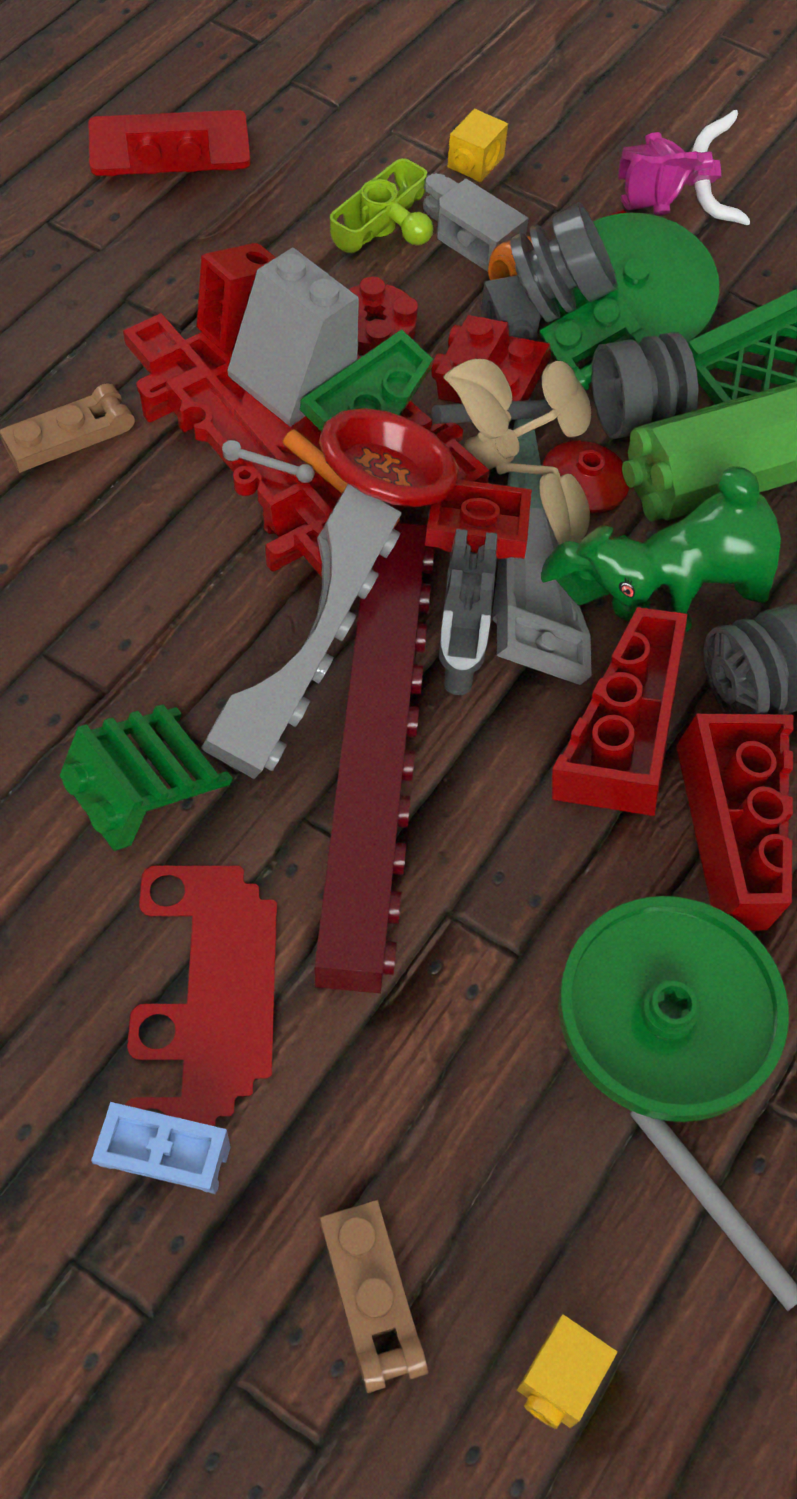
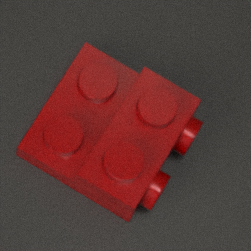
[431,315,551,404]
[425,480,532,559]

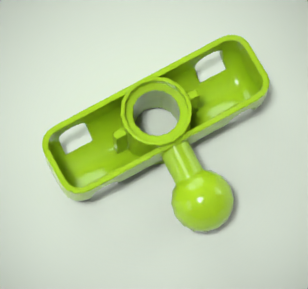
[330,159,433,253]

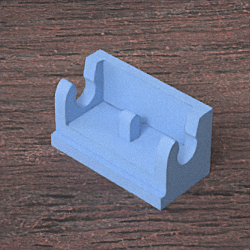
[91,1102,231,1194]

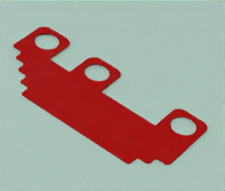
[125,866,277,1126]

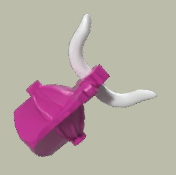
[618,110,750,225]

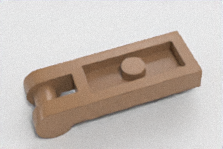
[0,383,135,473]
[320,1200,428,1393]

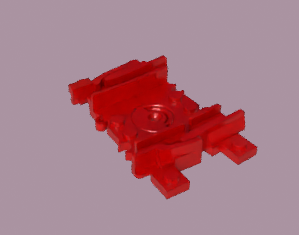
[123,313,490,577]

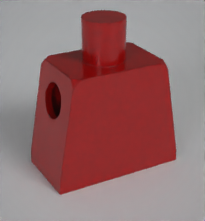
[197,243,276,352]

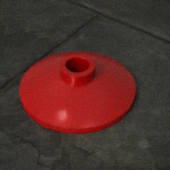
[541,441,630,513]

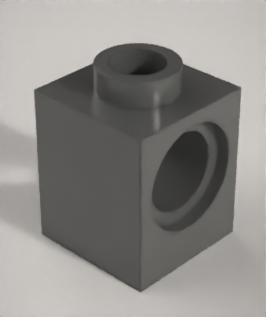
[481,275,541,341]

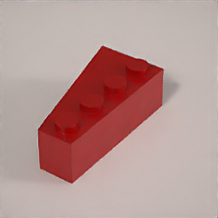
[552,607,687,816]
[676,714,794,931]

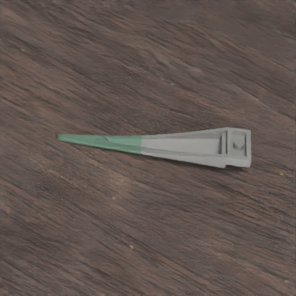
[492,398,592,685]

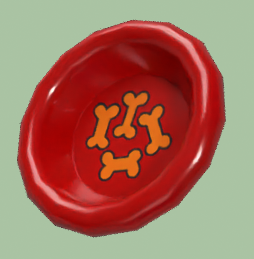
[319,408,459,507]

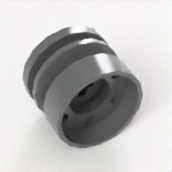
[510,202,618,323]
[591,332,698,439]
[704,603,797,715]

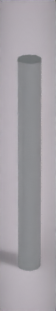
[630,1111,797,1311]

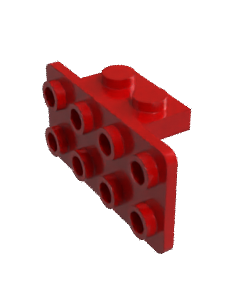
[88,110,251,176]

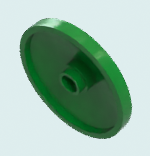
[555,213,720,358]
[558,896,789,1122]

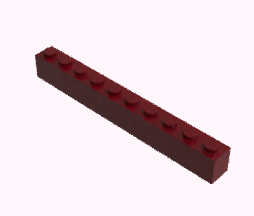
[315,523,435,994]

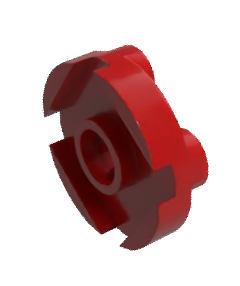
[348,276,418,355]

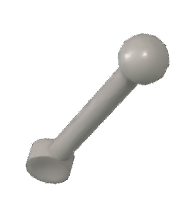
[222,440,315,483]

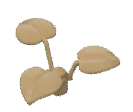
[443,359,591,545]

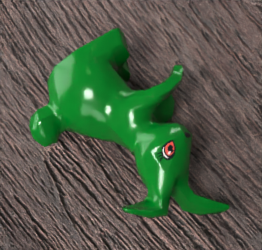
[541,466,781,632]

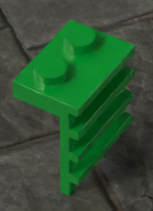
[59,704,233,851]

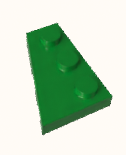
[300,329,433,432]

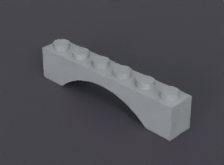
[200,484,402,779]

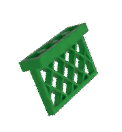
[688,289,797,405]

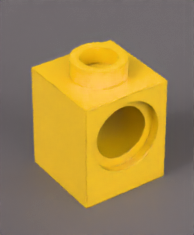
[447,108,508,182]
[517,1314,618,1429]

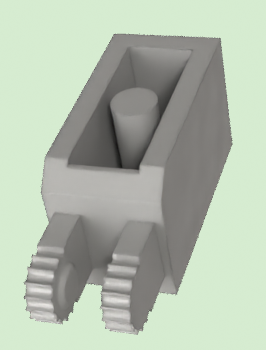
[423,173,529,272]

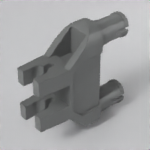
[439,529,497,695]

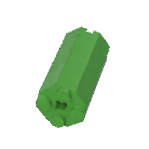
[622,382,797,522]

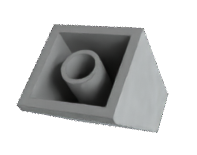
[228,247,359,427]

